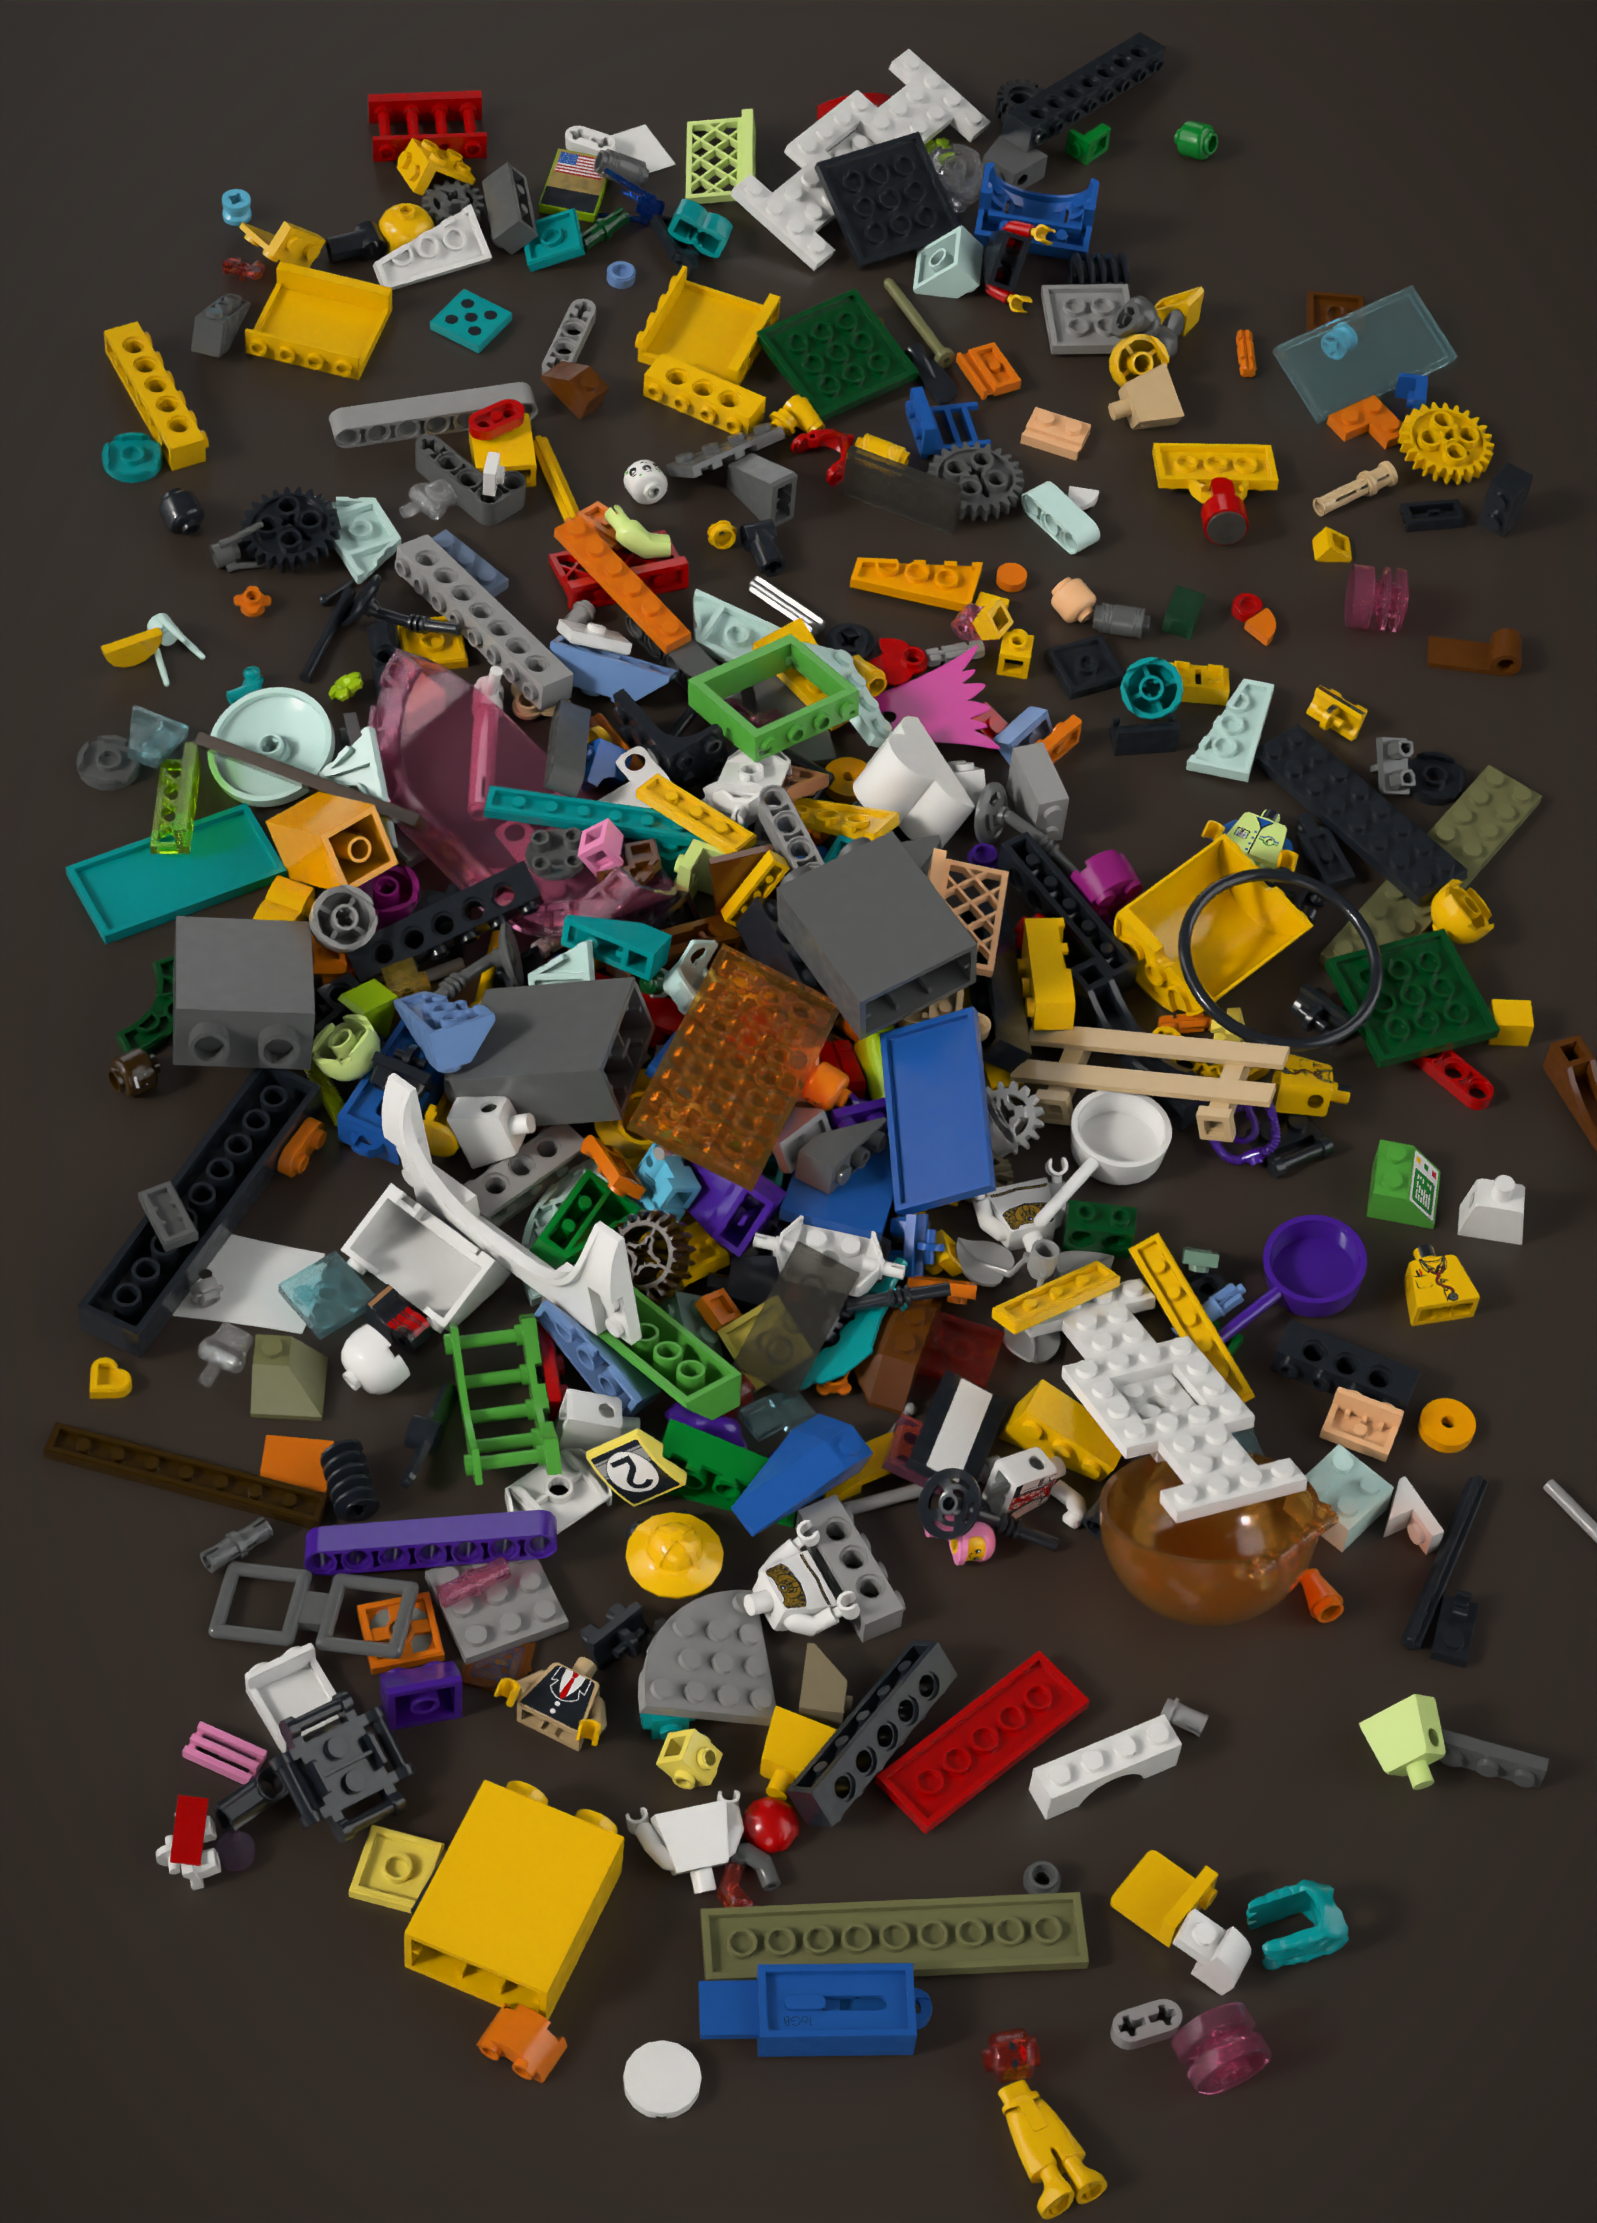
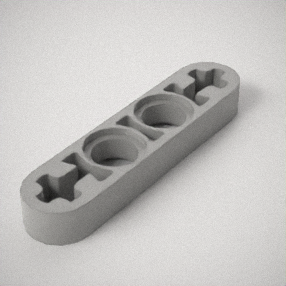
[542,299,596,375]

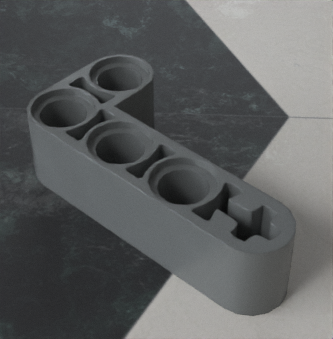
[415,435,526,526]

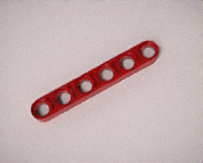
[1341,999,1494,1111]

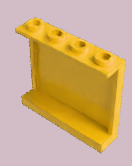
[245,261,393,380]
[635,265,781,386]

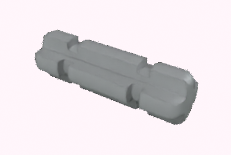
[925,640,985,667]

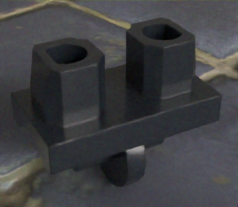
[1290,983,1353,1045]
[370,1044,436,1101]
[580,1601,650,1670]

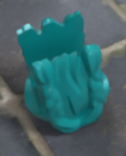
[1246,1879,1349,1970]

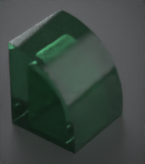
[1161,585,1206,640]

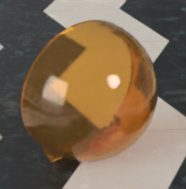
[1099,1451,1339,1627]

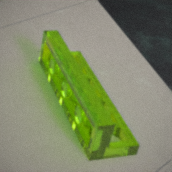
[150,742,201,854]

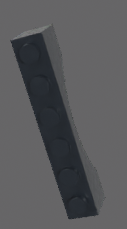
[1071,957,1210,1131]

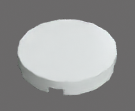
[623,2040,702,2119]

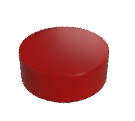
[1231,593,1263,623]

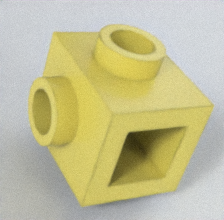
[656,1728,723,1789]

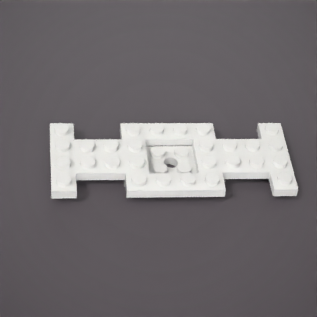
[730,49,991,271]
[1025,1278,1307,1524]

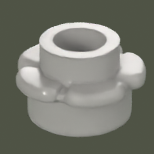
[189,1277,224,1308]

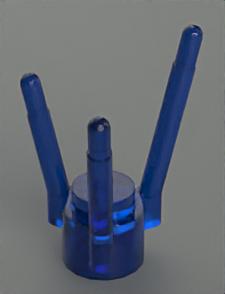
[598,168,665,226]

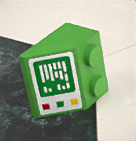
[1366,1139,1441,1229]

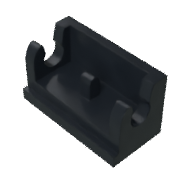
[1109,713,1180,756]

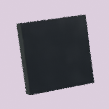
[1044,634,1125,700]

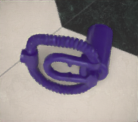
[1209,1102,1281,1166]

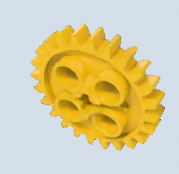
[1398,402,1494,485]

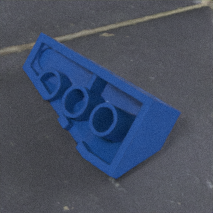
[731,1413,873,1537]

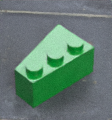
[529,1169,643,1270]

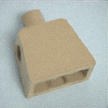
[1108,363,1185,430]

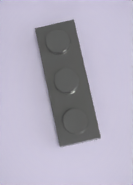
[1438,1729,1549,1789]

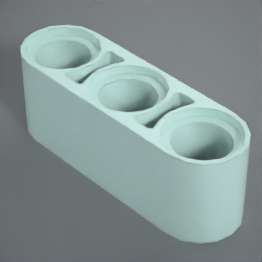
[1021,481,1100,554]

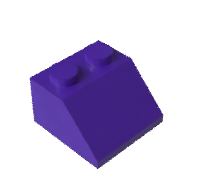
[380,1661,462,1731]

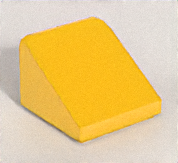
[1312,527,1352,562]

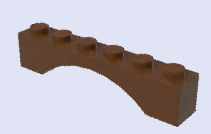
[1543,1034,1597,1152]

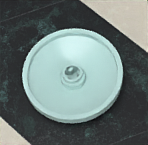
[207,687,335,807]

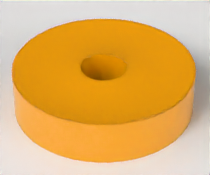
[825,757,867,804]
[1418,1398,1476,1453]

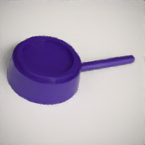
[1217,1215,1367,1344]

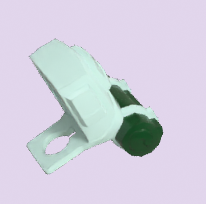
[639,940,734,1021]

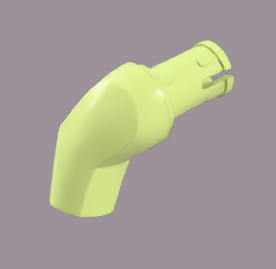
[604,505,671,558]

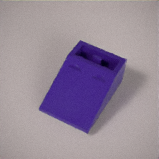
[683,1133,787,1258]

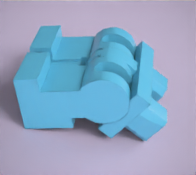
[630,1132,701,1232]

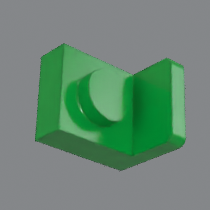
[1065,123,1111,165]

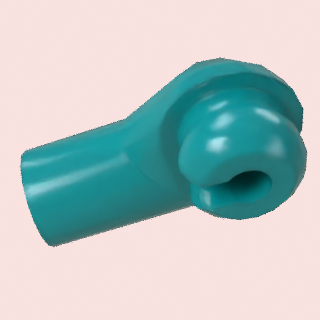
[226,666,264,705]

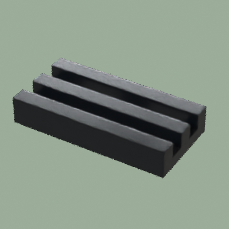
[1399,499,1466,532]

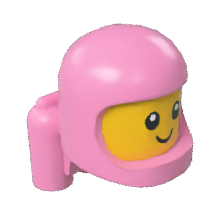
[925,1515,996,1565]

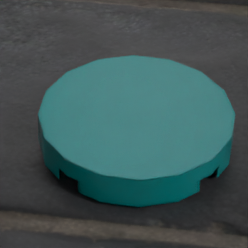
[101,432,163,483]

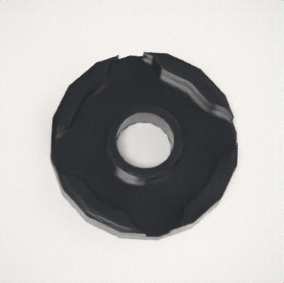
[1408,752,1466,806]

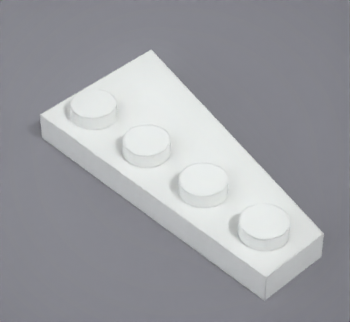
[373,204,492,290]

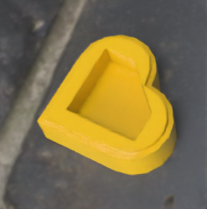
[90,1357,132,1399]

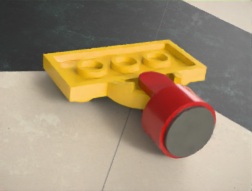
[1152,443,1279,545]

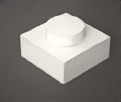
[483,451,505,496]

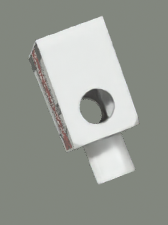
[982,1447,1066,1519]

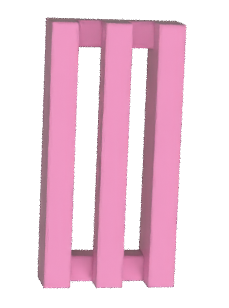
[182,1721,267,1785]

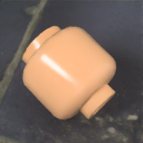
[1051,577,1097,623]

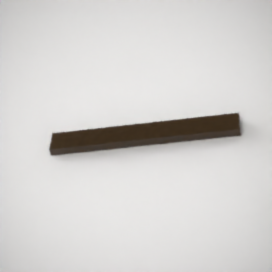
[194,732,430,834]
[43,1422,330,1529]

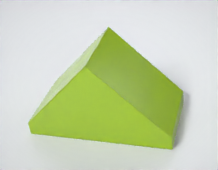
[337,979,398,1038]

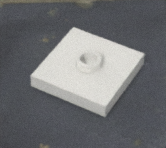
[557,619,632,655]

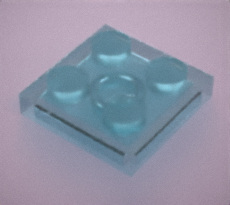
[278,1250,375,1340]

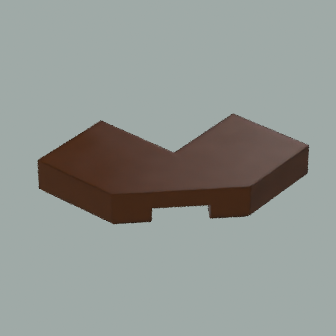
[596,838,662,902]

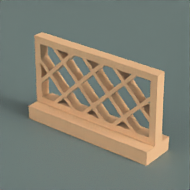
[927,848,1009,978]

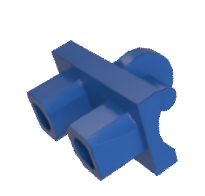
[888,1213,945,1277]

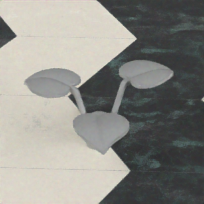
[956,1237,1114,1364]

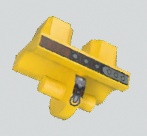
[1306,685,1367,741]

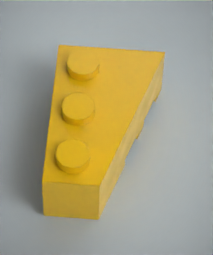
[1016,918,1076,1030]

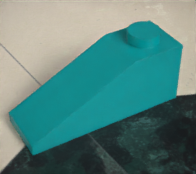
[560,914,672,981]

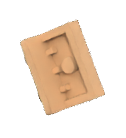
[1319,1387,1404,1462]

